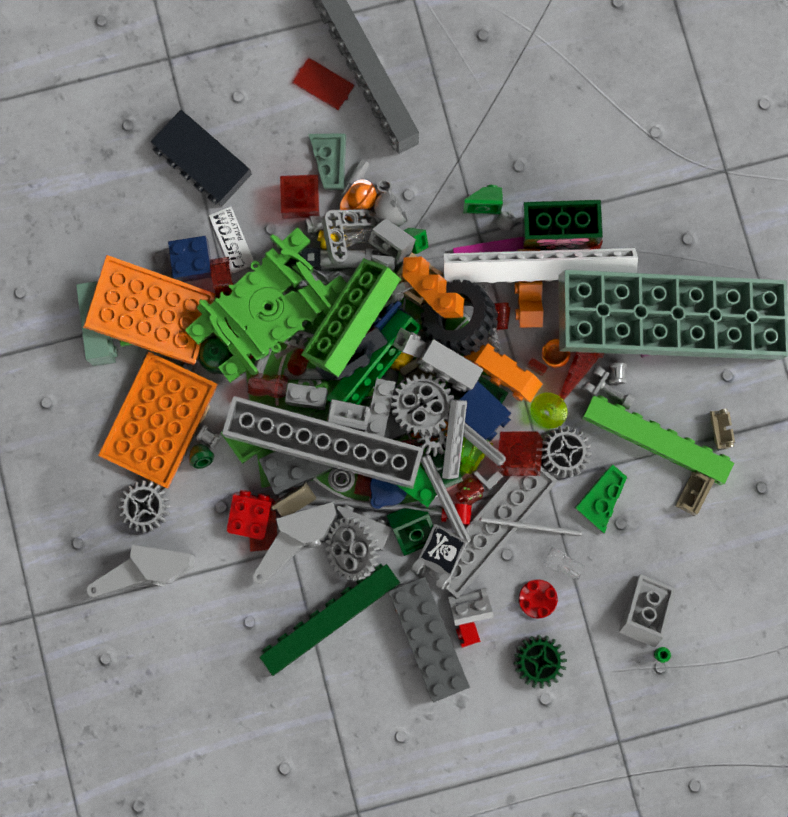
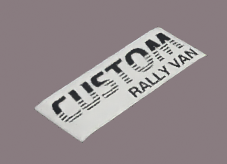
[209,207,254,274]

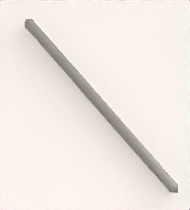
[479,517,583,536]

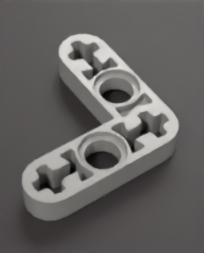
[322,210,375,265]

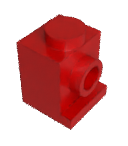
[456,622,481,648]

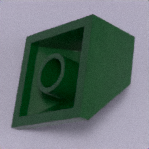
[387,508,433,556]

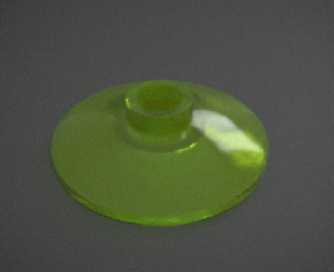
[530,392,568,429]

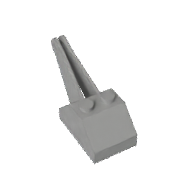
[253,502,338,584]
[87,545,196,597]

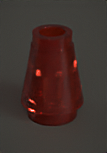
[494,302,511,330]

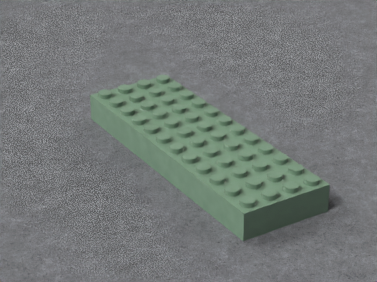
[558,270,788,360]

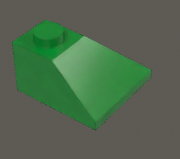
[463,185,503,214]

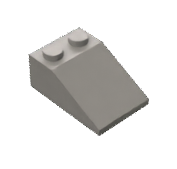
[619,574,676,647]

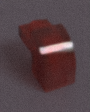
[210,257,233,299]

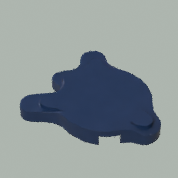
[369,478,407,509]

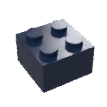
[168,235,214,282]

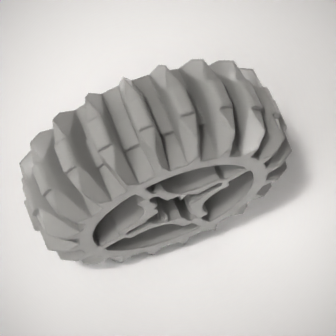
[539,426,592,478]
[118,480,171,533]

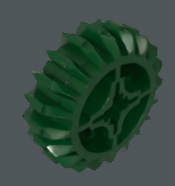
[513,635,567,689]

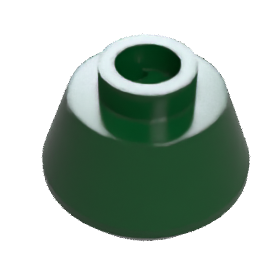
[189,444,215,469]

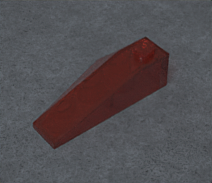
[555,352,605,408]

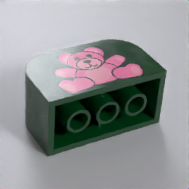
[522,200,603,250]

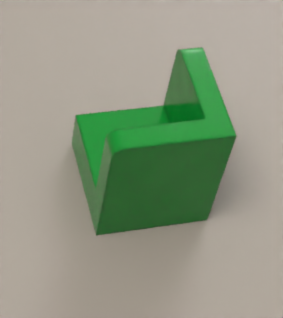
[403,228,429,254]

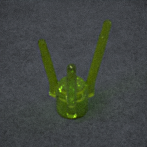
[459,436,493,475]

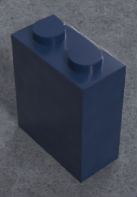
[460,381,511,442]

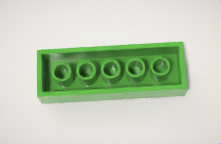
[301,258,401,377]

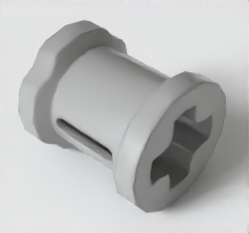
[609,363,627,384]
[196,425,222,449]

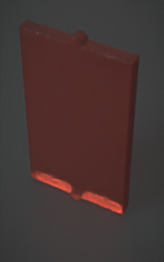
[292,58,355,111]

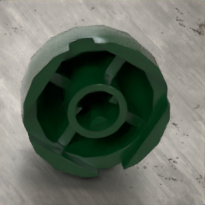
[198,336,233,374]

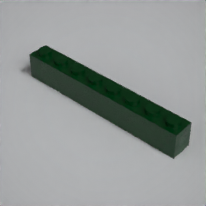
[259,563,400,676]

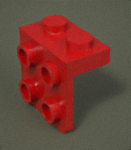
[227,490,274,540]

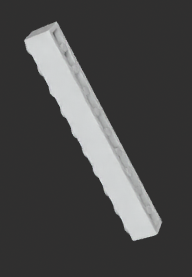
[443,248,638,283]

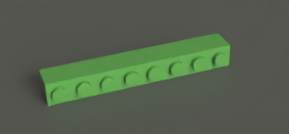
[582,395,734,485]

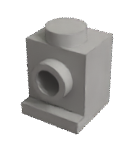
[393,328,426,358]

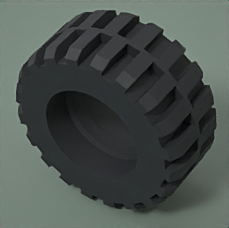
[421,279,498,356]

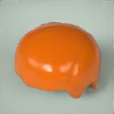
[542,339,570,368]

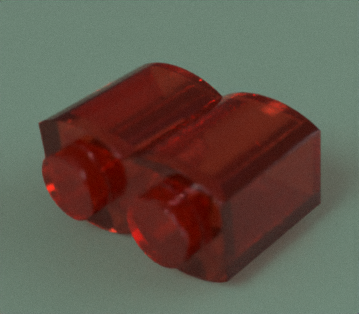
[248,373,289,398]

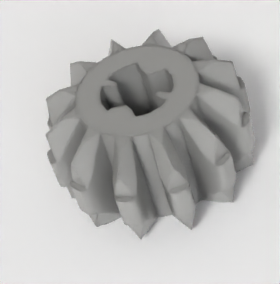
[417,426,448,457]

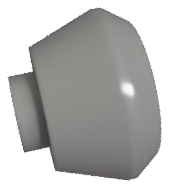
[328,468,355,492]

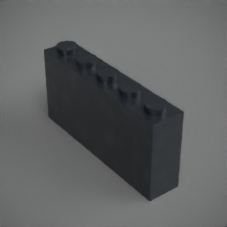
[150,109,252,207]

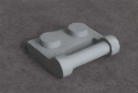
[448,588,494,626]

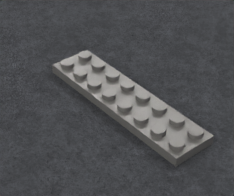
[428,456,558,599]

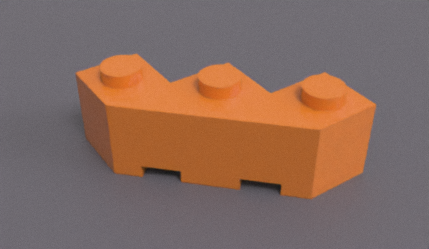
[514,248,543,328]
[402,256,464,318]
[463,344,543,402]

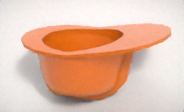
[340,180,377,222]

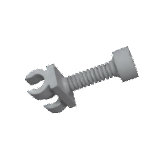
[583,366,636,410]

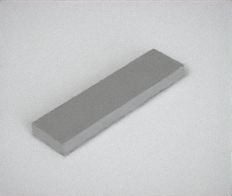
[442,400,467,479]

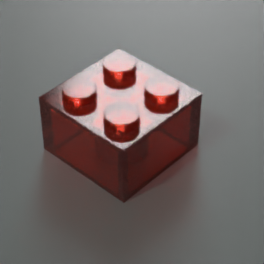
[280,175,320,219]
[497,431,543,476]

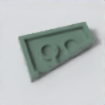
[308,133,346,190]

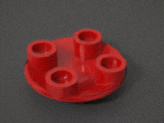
[519,579,558,619]

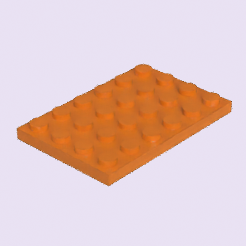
[83,255,215,365]
[98,351,218,489]

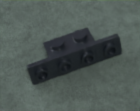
[316,327,388,381]

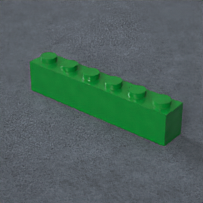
[326,309,422,405]

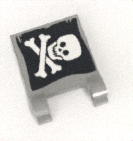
[411,524,468,589]

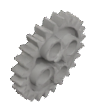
[391,374,454,437]
[325,516,380,581]

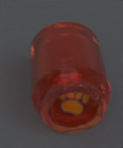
[287,348,309,376]

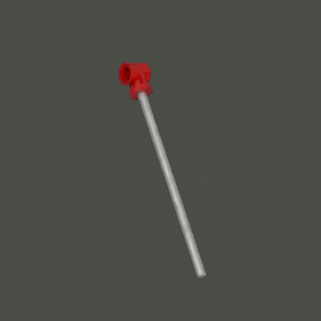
[279,493,472,525]

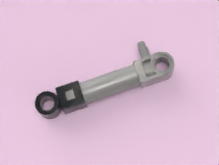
[286,247,396,270]

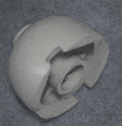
[373,190,409,227]

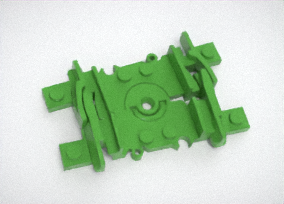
[185,227,347,383]

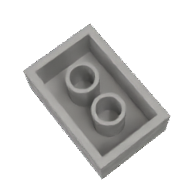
[415,339,484,393]

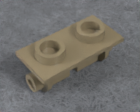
[710,409,735,449]

